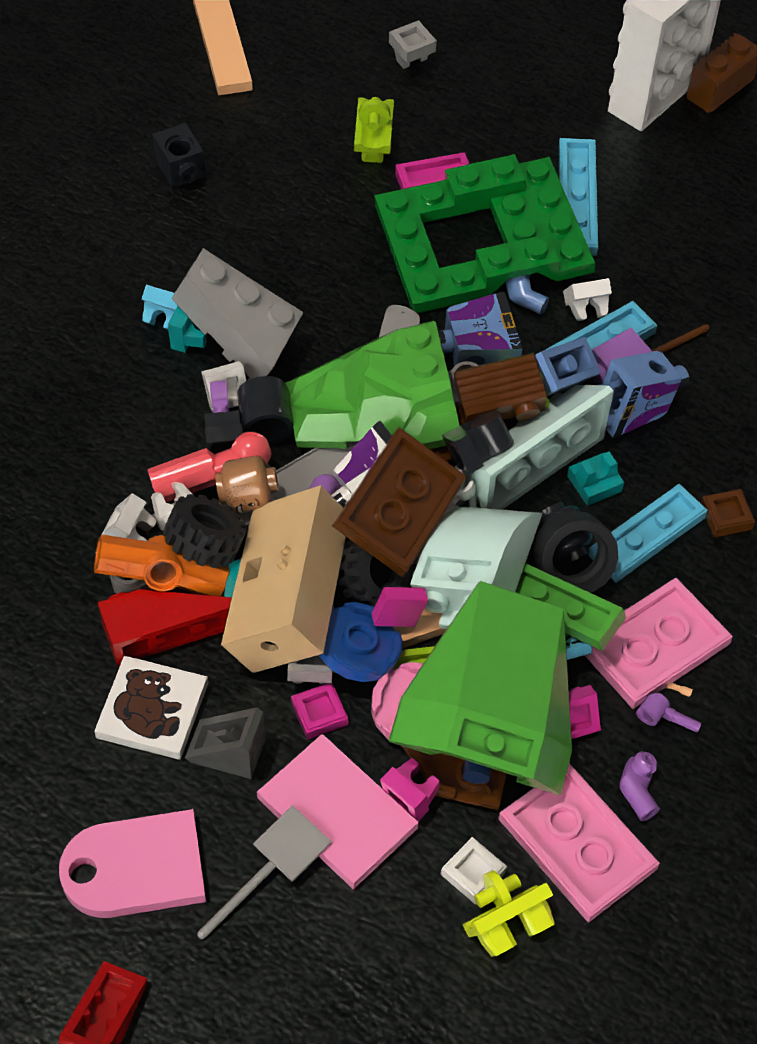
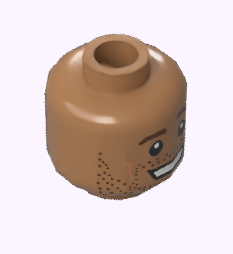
[215,455,279,514]

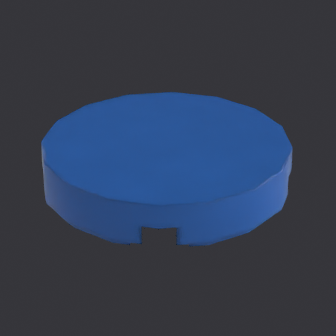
[319,602,402,682]

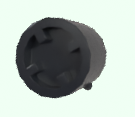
[237,376,294,445]

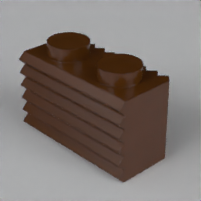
[686,33,757,113]
[454,353,546,423]

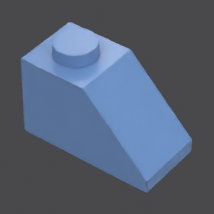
[535,337,601,397]

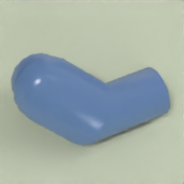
[505,274,549,315]

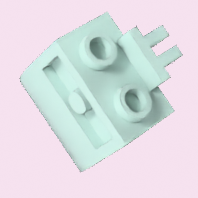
[410,507,542,629]

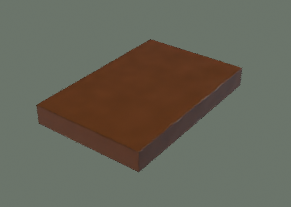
[332,427,467,577]

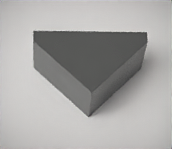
[185,707,265,779]

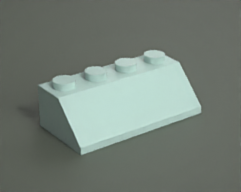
[455,385,614,510]

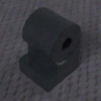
[441,411,514,474]

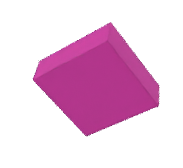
[371,587,428,627]
[291,683,348,740]

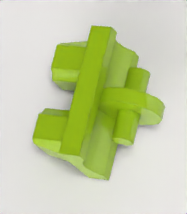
[354,97,394,163]

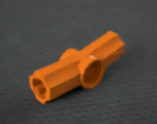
[94,534,229,596]

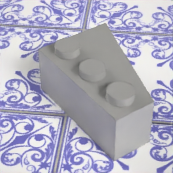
[171,248,303,380]

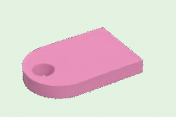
[59,809,206,918]

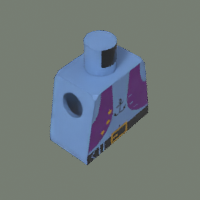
[438,292,522,366]
[602,351,689,438]

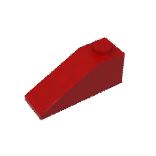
[98,589,232,666]

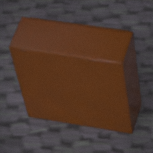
[701,489,755,537]

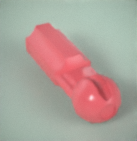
[148,432,272,502]

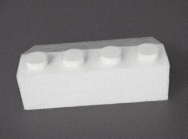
[608,0,721,131]

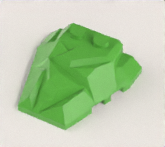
[286,321,460,449]

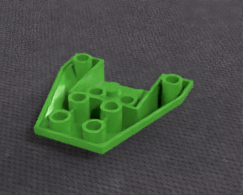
[388,581,572,795]

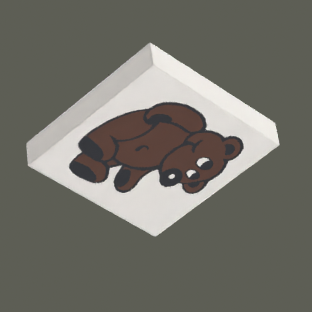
[94,656,208,760]

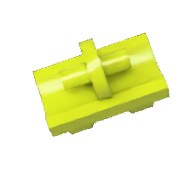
[462,870,555,957]

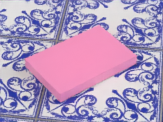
[584,578,733,709]
[257,734,418,890]
[499,763,660,923]

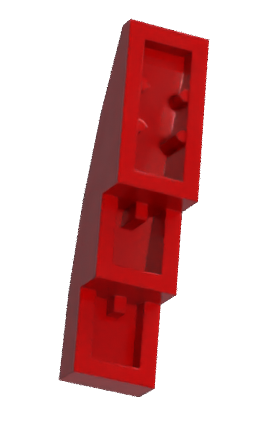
[59,961,147,1044]

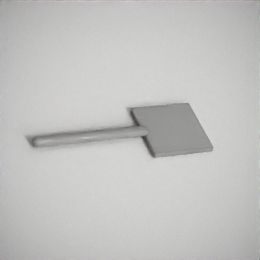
[197,805,332,939]

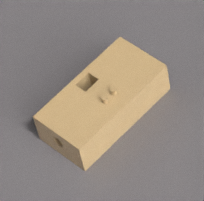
[221,485,346,673]

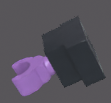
[204,380,243,452]

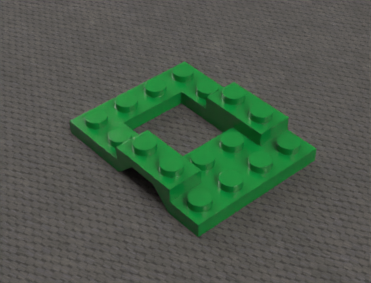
[374,154,595,313]

